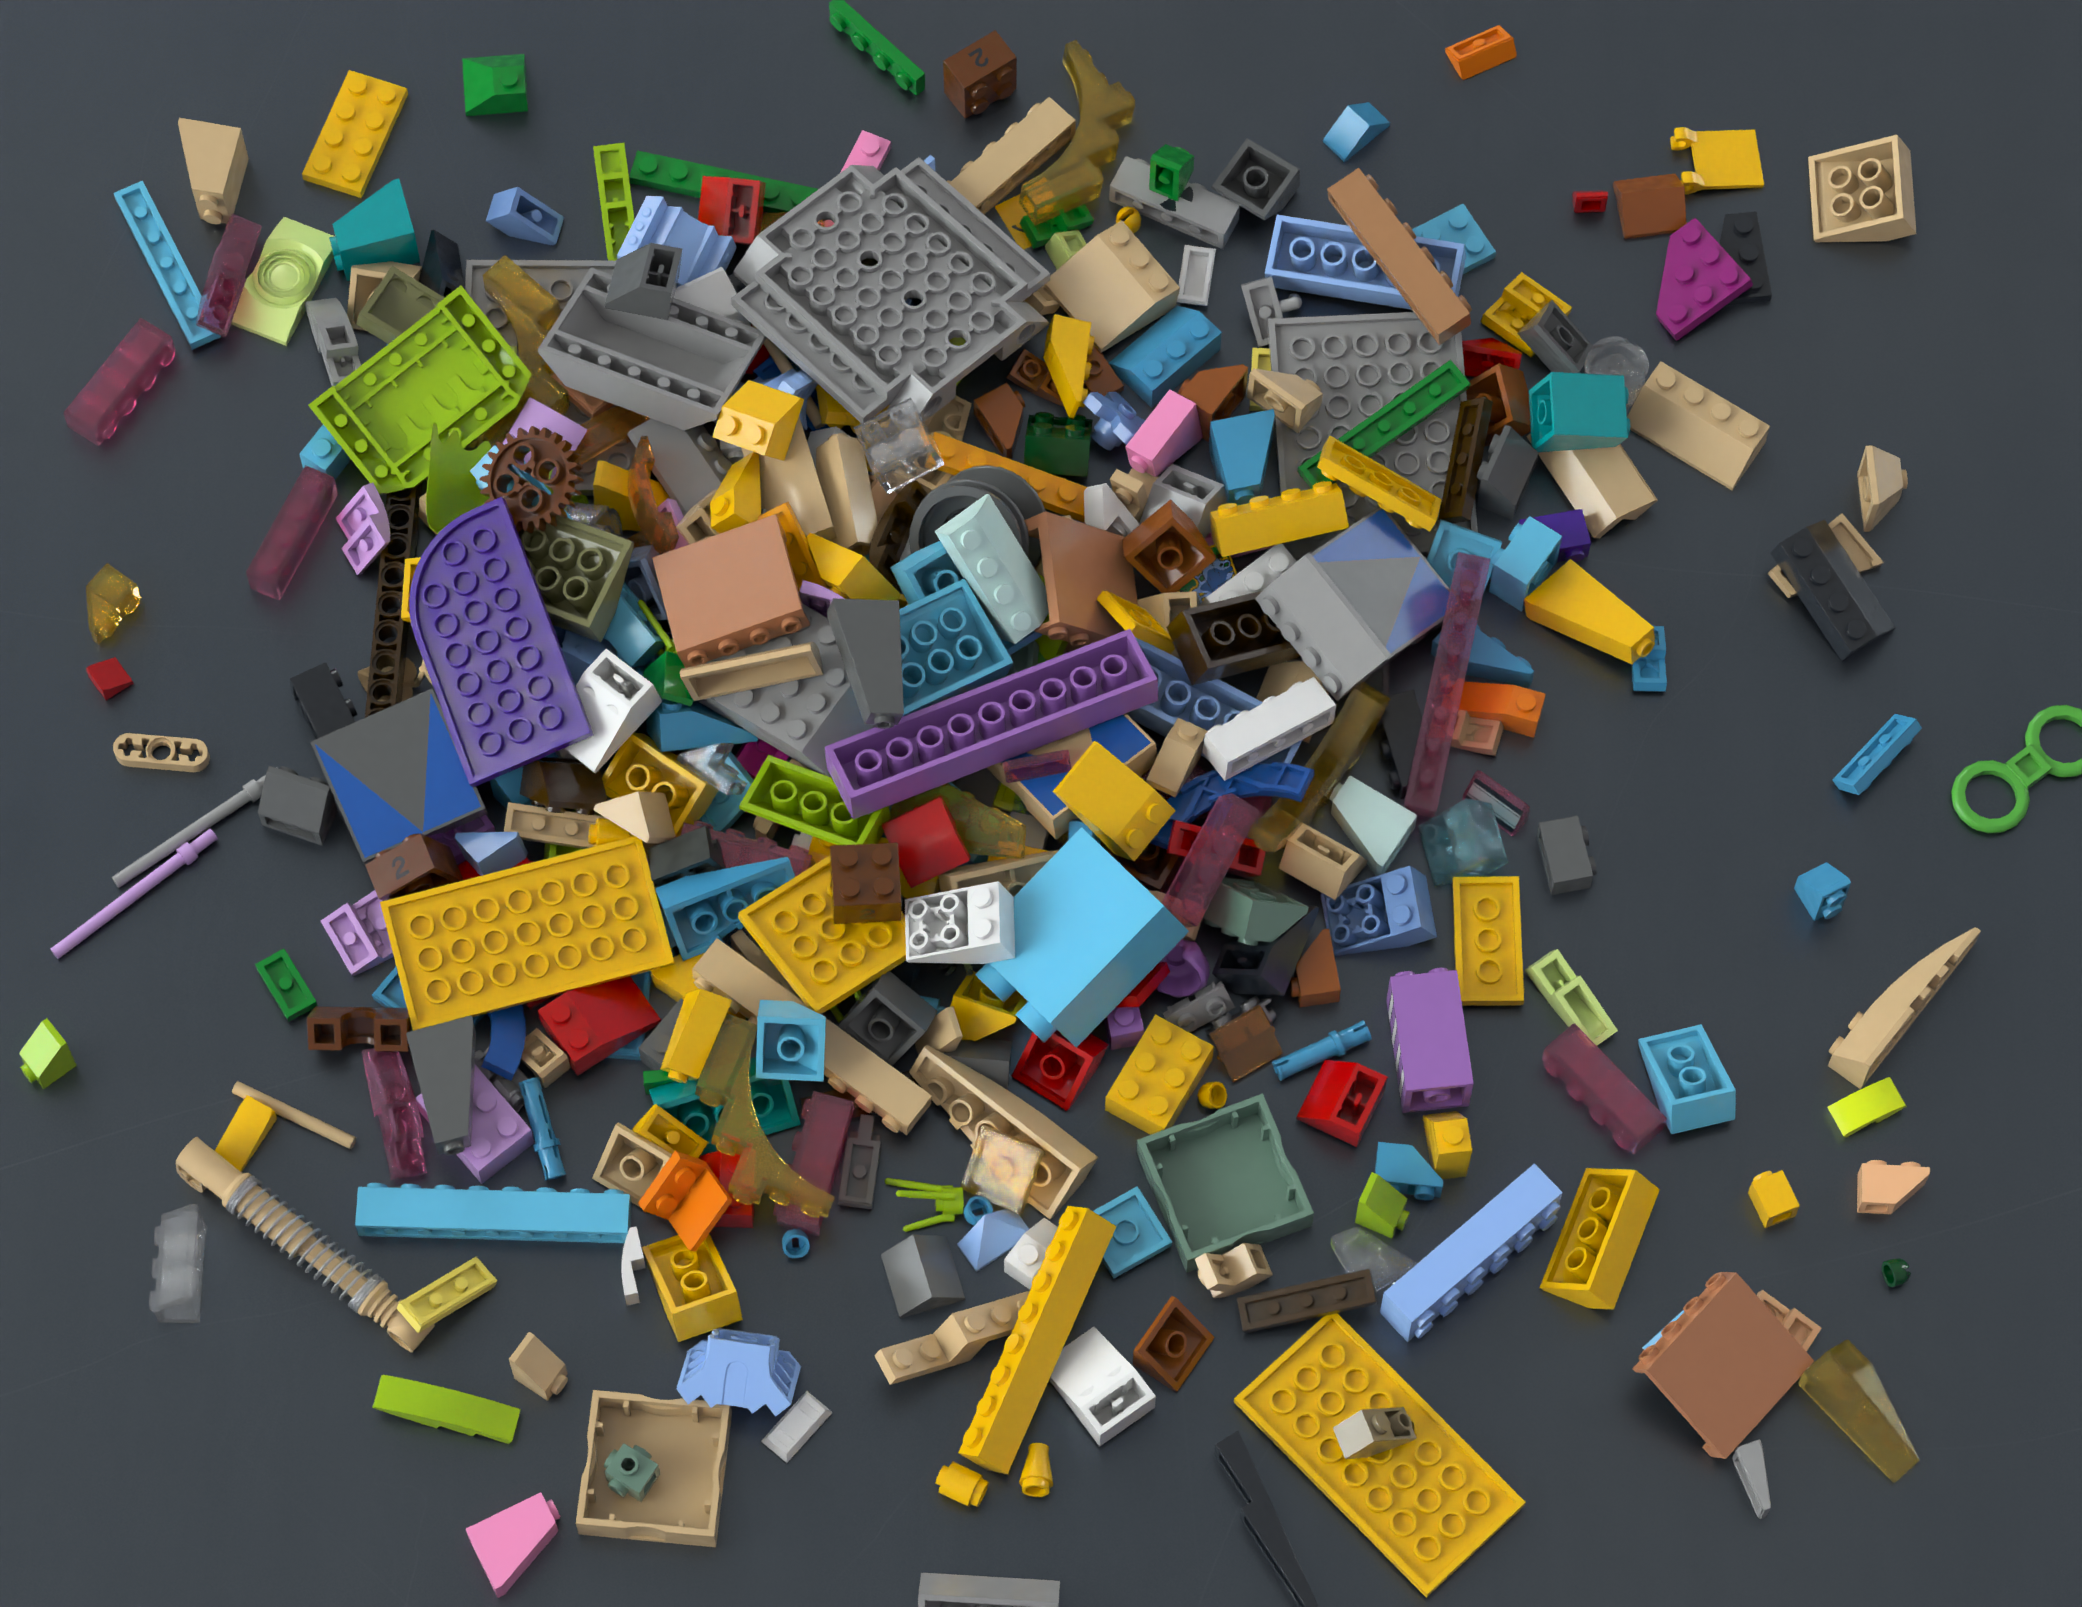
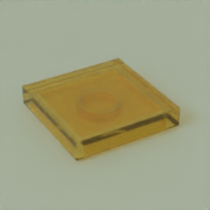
[960,1125,1045,1214]

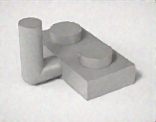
[1241,276,1302,347]

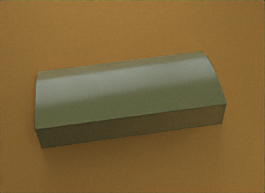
[356,266,502,344]

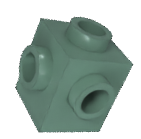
[604,1443,660,1502]

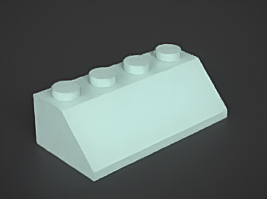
[935,494,1049,644]

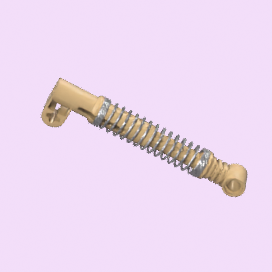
[176,1137,435,1352]

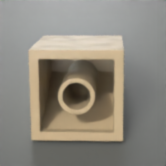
[178,118,249,224]

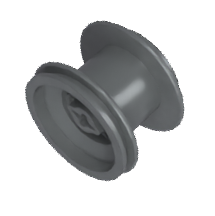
[909,465,1045,568]

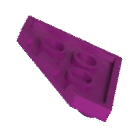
[1656,218,1753,341]

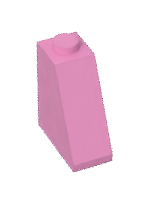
[1125,389,1203,477]
[466,1492,560,1598]

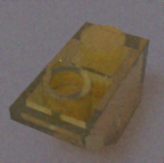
[86,563,141,645]

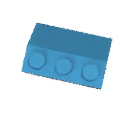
[1109,305,1222,408]

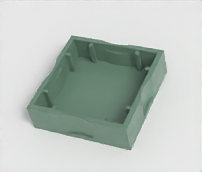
[1136,1093,1314,1273]

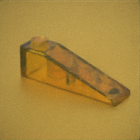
[890,782,1026,859]
[1798,1339,1920,1484]

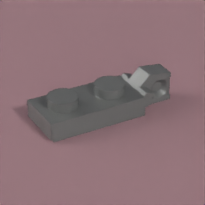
[838,1114,881,1209]

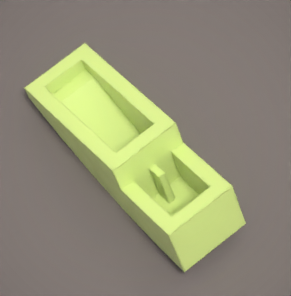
[1525,949,1618,1050]

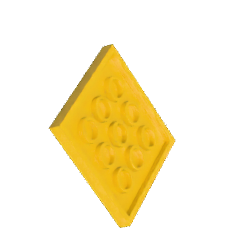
[738,855,906,1014]

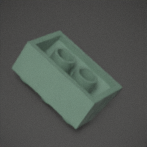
[1195,874,1309,946]

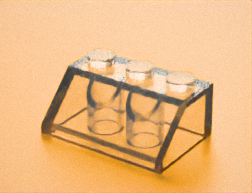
[149,1204,207,1323]

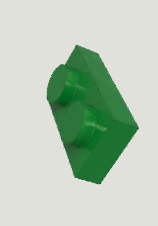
[255,948,318,1022]

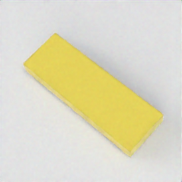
[397,1256,498,1333]

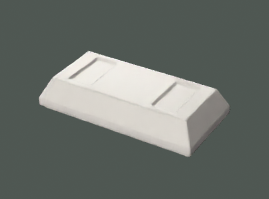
[1177,245,1216,306]
[761,1391,832,1463]

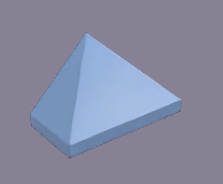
[957,1207,1029,1272]

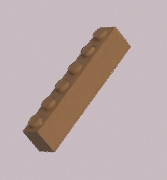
[1327,168,1472,346]

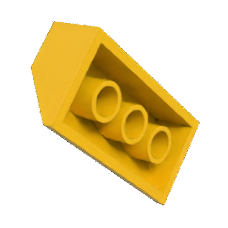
[1210,481,1349,557]
[1539,1168,1660,1310]

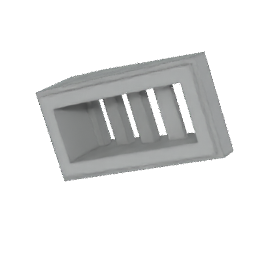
[1732,1439,1771,1519]

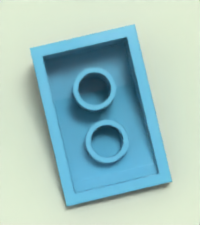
[1638,1024,1736,1134]

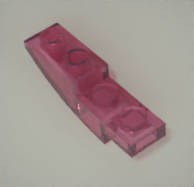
[196,214,262,337]
[362,1048,427,1180]

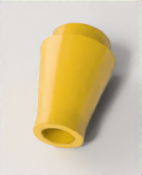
[1019,1443,1053,1497]

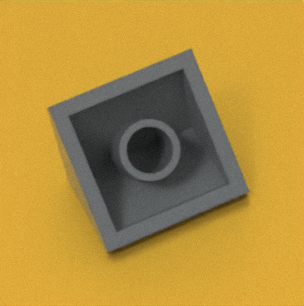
[1517,300,1594,373]
[944,1039,1012,1090]
[881,1234,965,1319]

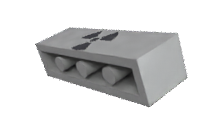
[1109,156,1240,249]

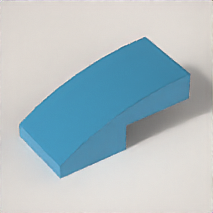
[1632,626,1667,692]

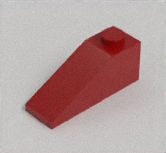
[1167,820,1267,878]

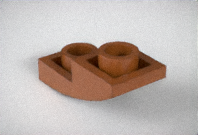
[1006,349,1064,407]

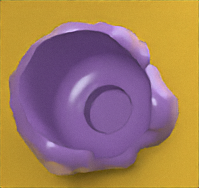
[1157,939,1210,998]

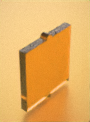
[1209,1005,1283,1082]

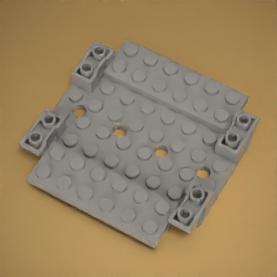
[731,157,1050,434]

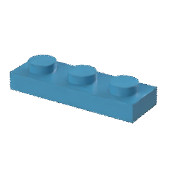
[1833,714,1922,795]

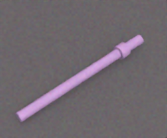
[50,829,218,959]

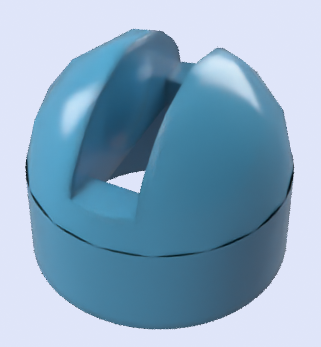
[963,1196,993,1226]
[782,1228,810,1258]

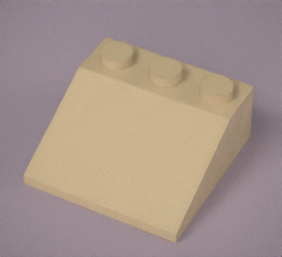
[1808,135,1917,242]
[1043,221,1180,353]

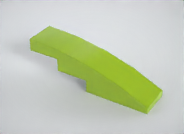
[593,143,634,261]
[372,1375,521,1444]

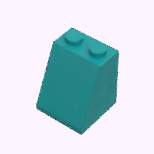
[329,178,420,281]
[1529,372,1631,453]

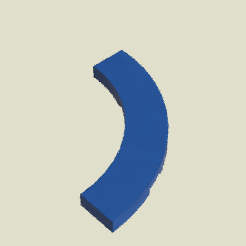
[1150,762,1314,849]
[481,1004,526,1081]

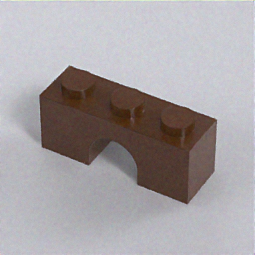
[307,1006,413,1052]

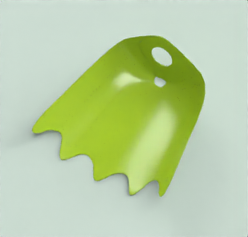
[426,422,553,534]

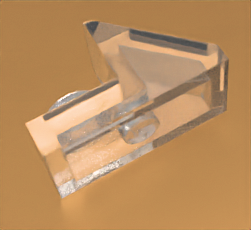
[676,743,747,795]

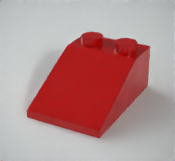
[538,976,661,1076]

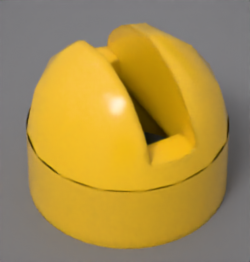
[1116,206,1141,233]
[1197,1082,1227,1109]

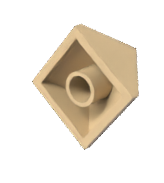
[593,791,676,844]
[592,1122,672,1208]

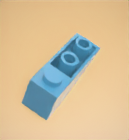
[1431,613,1534,687]

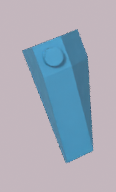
[655,857,795,961]

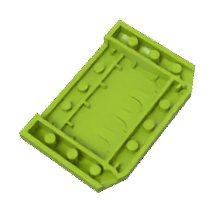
[308,285,532,495]

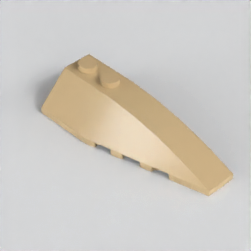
[1828,927,1981,1089]
[909,1045,1098,1219]

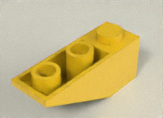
[1043,314,1095,419]

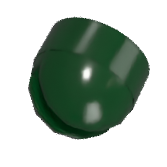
[1882,1258,1911,1287]

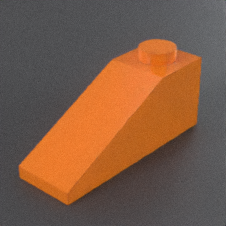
[1440,681,1546,738]

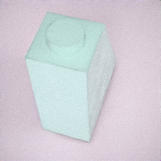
[1330,776,1417,876]

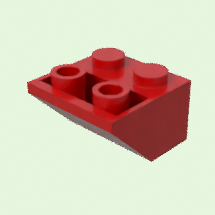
[698,176,766,245]
[1296,1060,1388,1147]

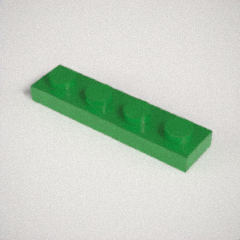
[829,0,925,96]

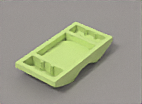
[229,217,334,346]

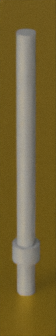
[111,767,278,888]

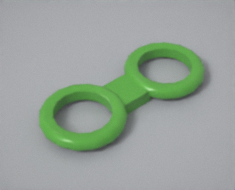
[1951,705,2082,833]

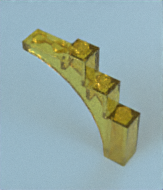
[1019,40,1135,226]
[481,255,570,447]
[1247,682,1391,853]
[695,1013,835,1218]

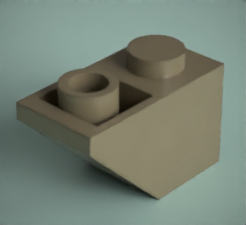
[1333,1407,1416,1459]

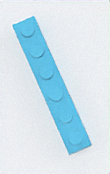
[114,180,221,350]

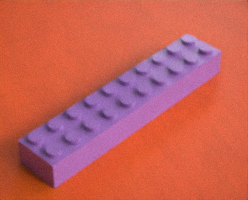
[825,629,1158,820]

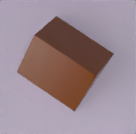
[1613,173,1687,239]
[1133,1296,1215,1392]

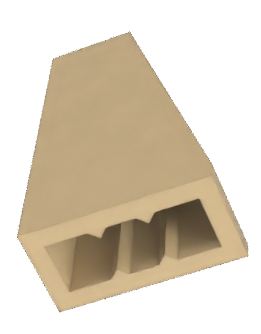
[816,433,878,556]

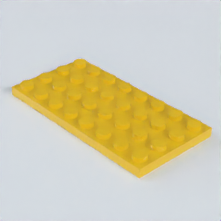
[380,836,674,1031]
[1234,1313,1526,1598]

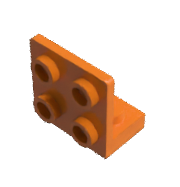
[638,1150,732,1252]

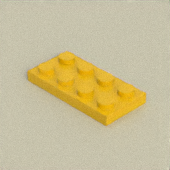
[302,70,408,198]
[1317,436,1442,532]
[1452,876,1524,1006]

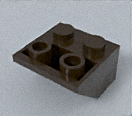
[520,757,608,815]

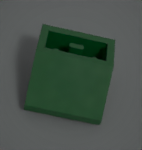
[1024,412,1093,477]

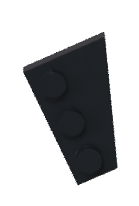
[1720,211,1772,305]

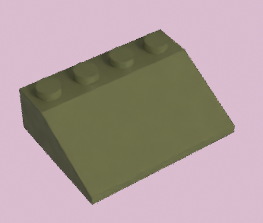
[518,505,634,643]

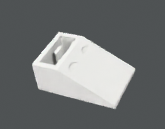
[564,649,662,774]
[905,881,1015,964]
[1049,1327,1156,1447]

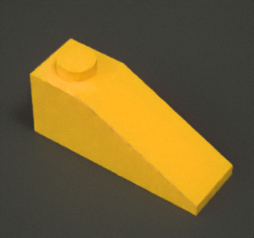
[710,452,761,533]

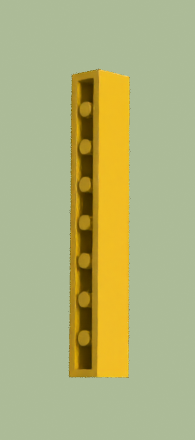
[958,1206,1117,1474]

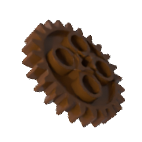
[480,426,584,534]

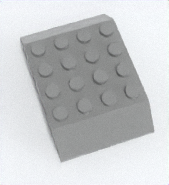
[538,267,767,430]
[697,604,875,778]

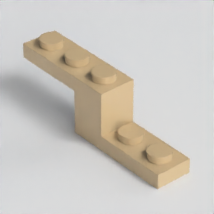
[874,1291,1030,1385]

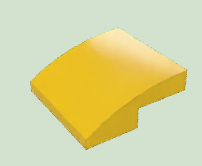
[1480,272,1572,357]

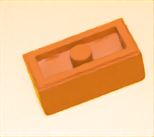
[1445,25,1517,80]

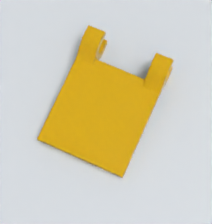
[1670,127,1764,195]

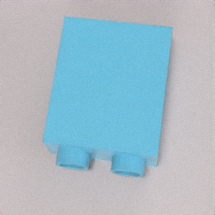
[975,827,1189,1048]

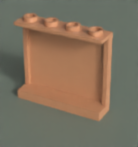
[1024,511,1138,647]
[652,514,810,668]
[1632,1272,1814,1459]

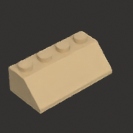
[1627,361,1770,490]

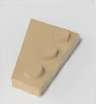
[1768,513,1884,598]

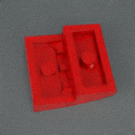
[882,796,971,888]

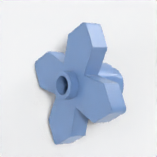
[1083,392,1145,451]

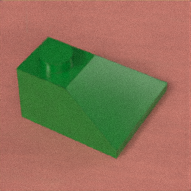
[462,54,528,116]

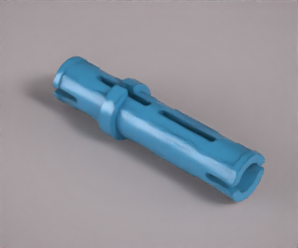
[1272,1020,1372,1081]
[518,1077,566,1181]

